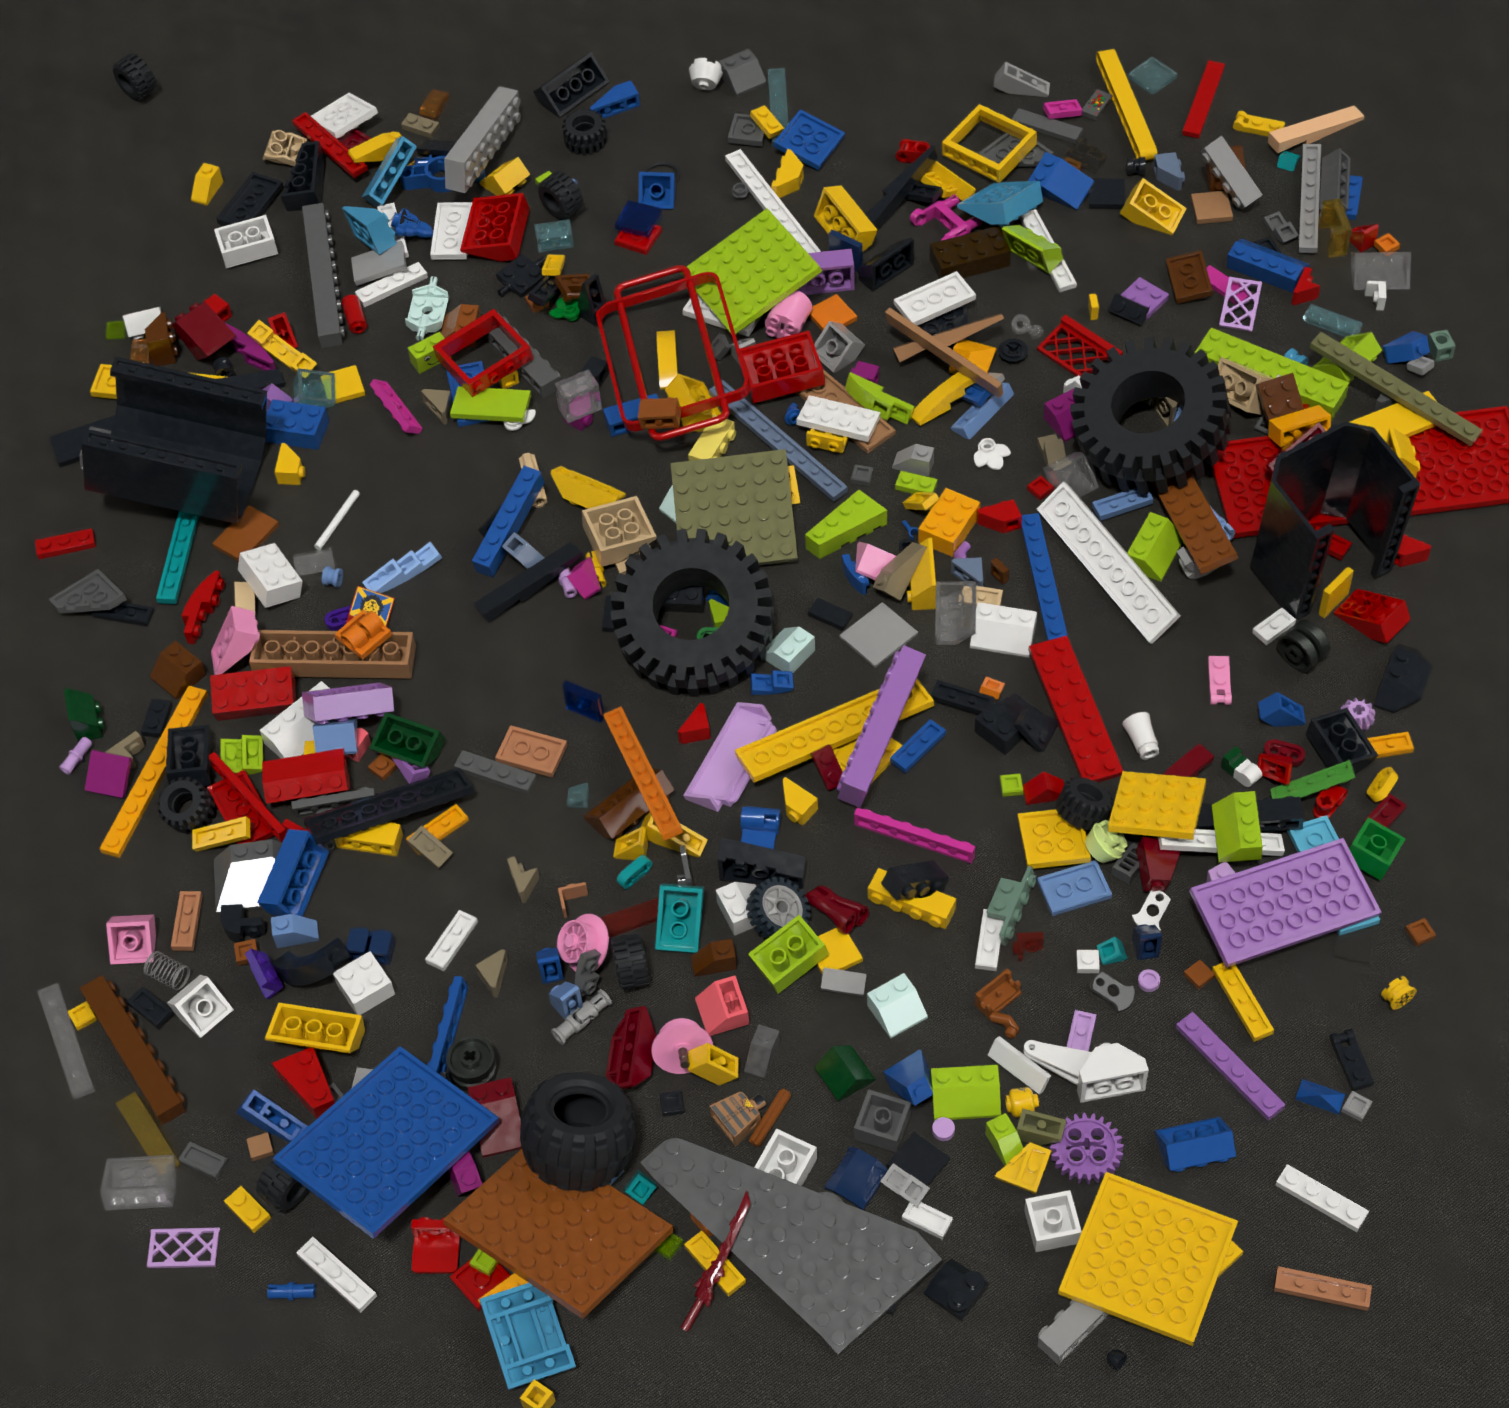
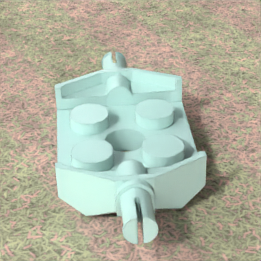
[405,276,449,341]

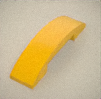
[247,320,317,378]
[657,330,678,390]

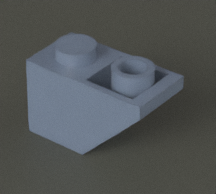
[1153,152,1185,191]
[502,532,544,569]

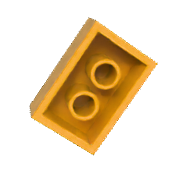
[918,488,980,557]

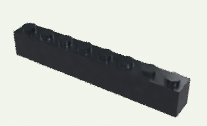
[1132,796,1304,843]

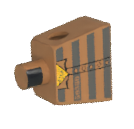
[710,1092,766,1147]

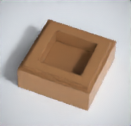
[246,1132,274,1161]

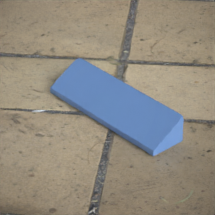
[951,383,1014,439]

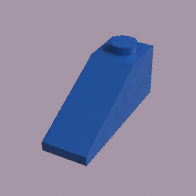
[590,80,640,118]
[236,1089,308,1142]

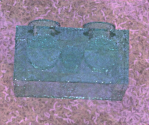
[534,219,574,252]

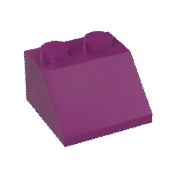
[1043,389,1076,442]

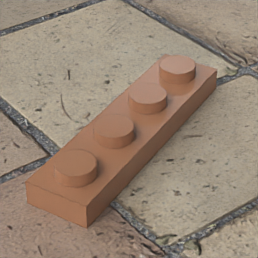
[1274,1266,1372,1311]

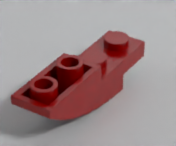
[181,571,225,644]

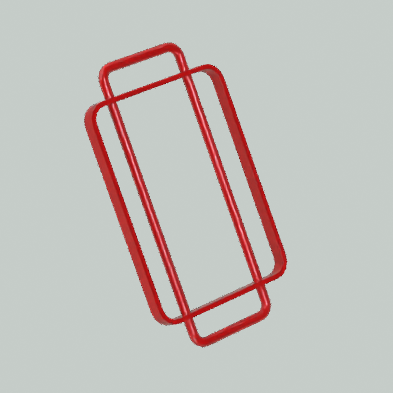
[596,265,751,441]

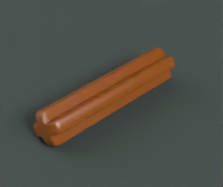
[749,1089,791,1147]

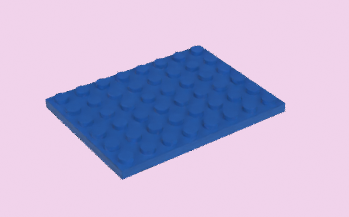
[273,1046,499,1239]

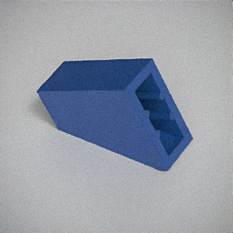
[883,1049,933,1106]

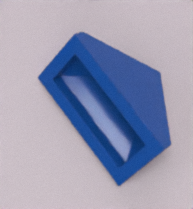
[1295,1079,1345,1115]

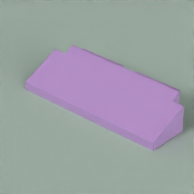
[683,702,777,812]

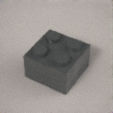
[854,1089,911,1153]

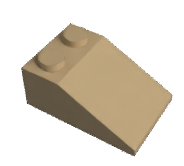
[1218,357,1274,415]

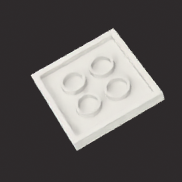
[311,93,378,139]

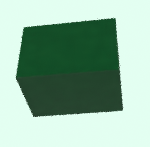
[814,1045,875,1102]

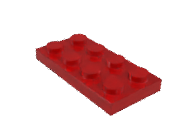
[207,770,275,844]

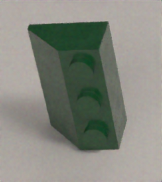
[369,712,446,768]

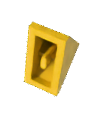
[613,826,648,860]

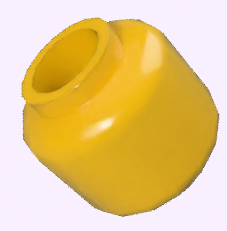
[1005,1087,1039,1118]

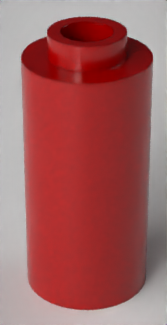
[341,295,367,333]

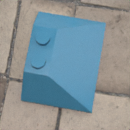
[479,1283,576,1390]

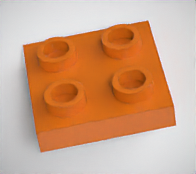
[334,609,392,660]

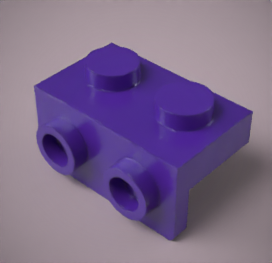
[245,949,283,999]

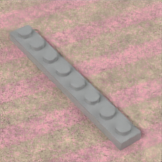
[1299,144,1321,253]

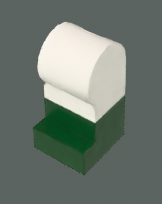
[1221,746,1263,787]

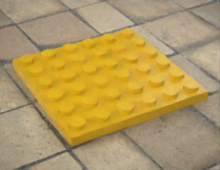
[1058,1172,1238,1346]

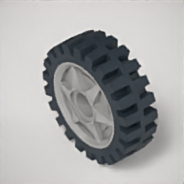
[746,877,810,938]

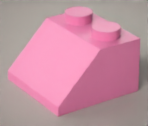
[106,914,156,964]

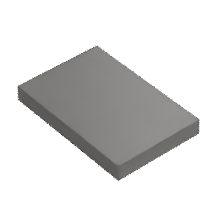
[351,241,407,286]

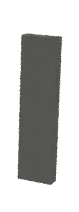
[1012,108,1083,144]

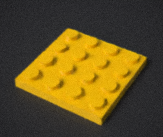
[1108,771,1206,840]

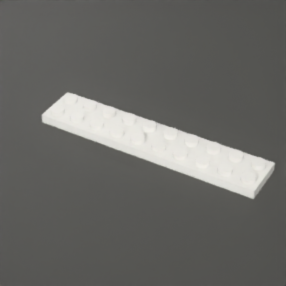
[1037,481,1181,644]

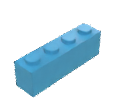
[362,136,417,207]

